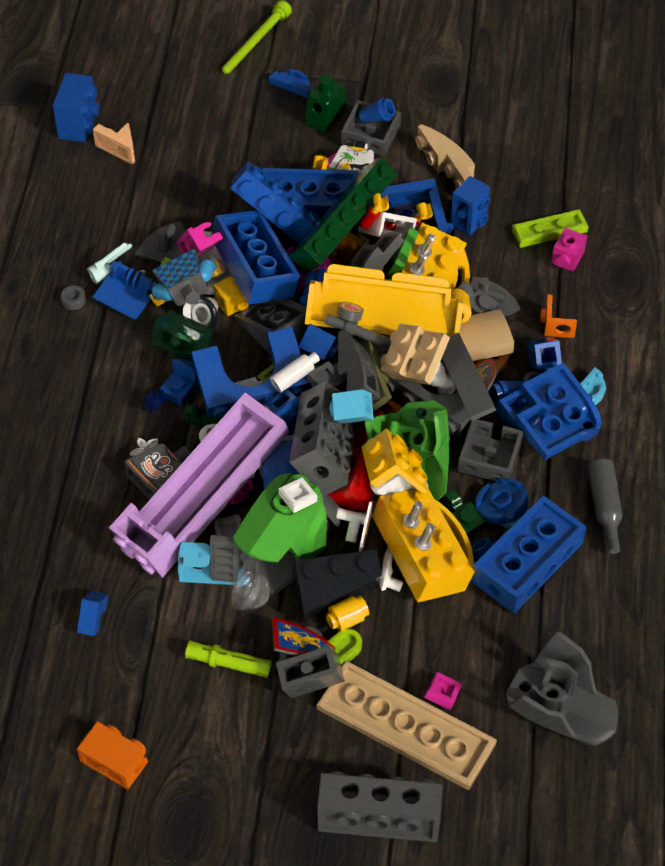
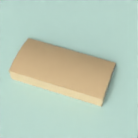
[441,309,514,361]

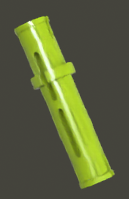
[185,641,272,678]

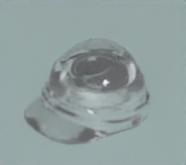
[231,558,270,610]

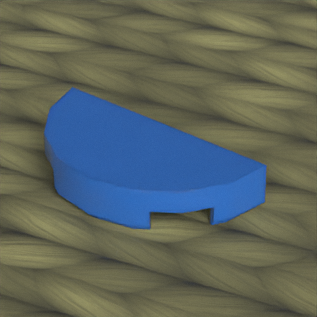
[269,69,311,98]

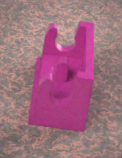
[176,222,223,257]

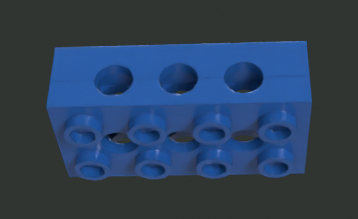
[262,168,358,226]
[471,496,586,614]

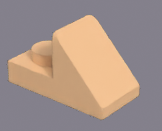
[93,123,135,164]

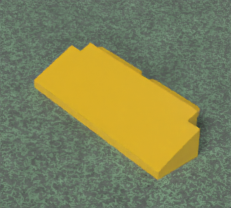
[305,264,464,337]

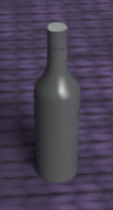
[588,459,623,554]

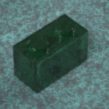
[152,310,213,361]

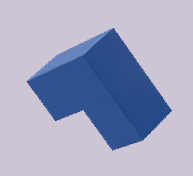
[77,590,109,636]

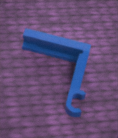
[372,178,454,233]

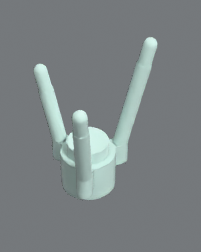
[87,243,146,285]

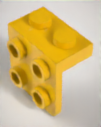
[361,428,428,494]

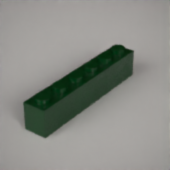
[288,157,398,274]

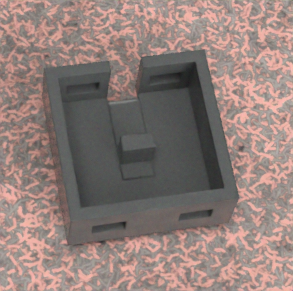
[341,100,401,157]
[458,419,524,481]

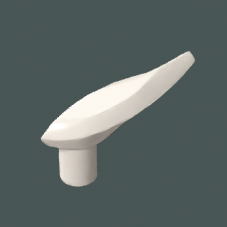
[379,548,403,592]

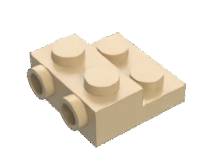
[380,324,450,385]

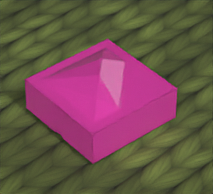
[424,671,462,710]

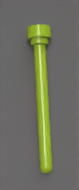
[222,0,292,74]

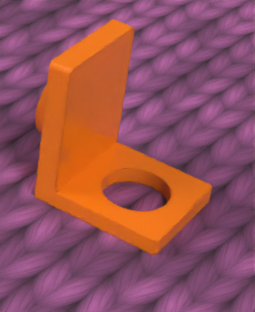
[540,295,577,338]

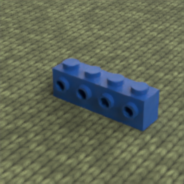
[230,161,320,244]

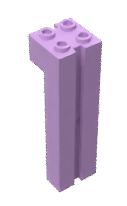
[109,393,290,578]

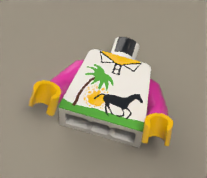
[312,141,376,175]

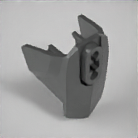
[506,632,618,746]

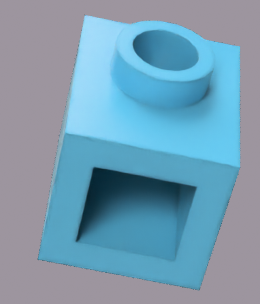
[330,389,374,424]

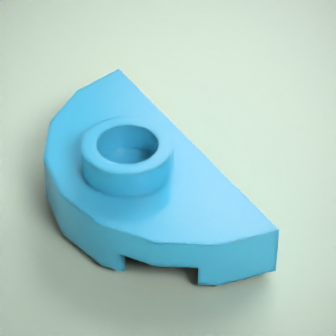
[580,367,606,405]

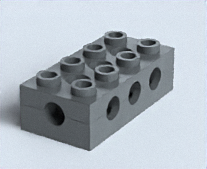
[289,380,356,497]
[318,771,443,842]

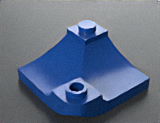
[496,362,602,460]

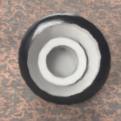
[180,295,218,334]

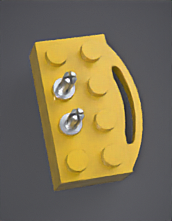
[401,223,470,290]
[371,488,475,603]

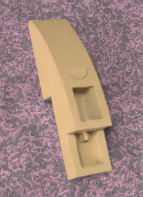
[416,125,475,189]

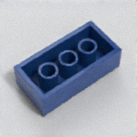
[211,210,300,305]

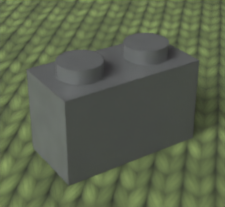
[276,646,345,698]

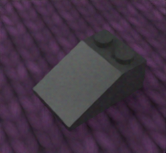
[234,299,319,354]

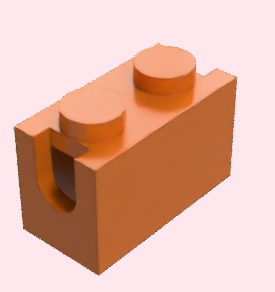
[77,721,148,790]

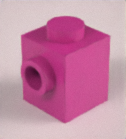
[551,228,587,272]

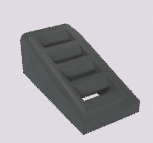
[210,535,241,583]

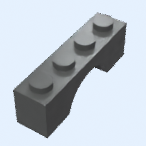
[386,376,479,439]

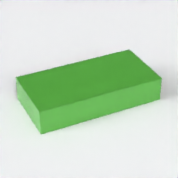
[386,228,419,279]

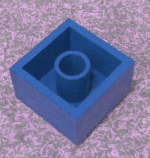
[53,73,100,142]

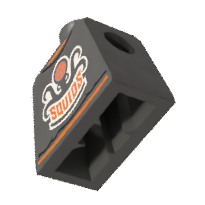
[125,444,190,500]

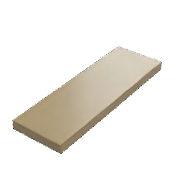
[317,661,497,791]

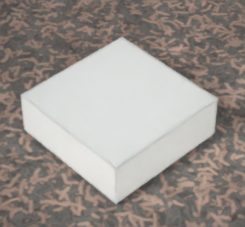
[279,477,317,513]

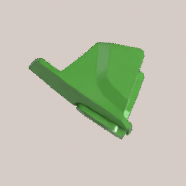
[365,400,449,500]
[233,473,327,562]

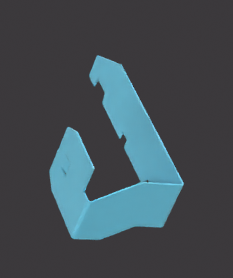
[178,542,257,586]

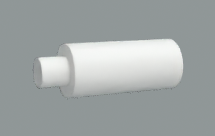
[270,352,320,393]

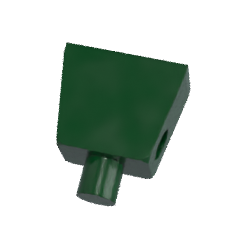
[305,74,347,134]

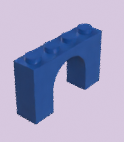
[192,327,309,418]

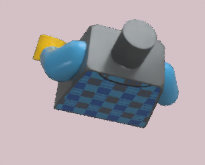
[149,248,223,307]

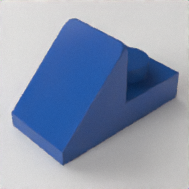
[160,357,198,406]

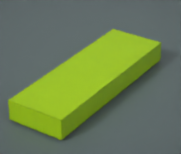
[512,209,588,248]

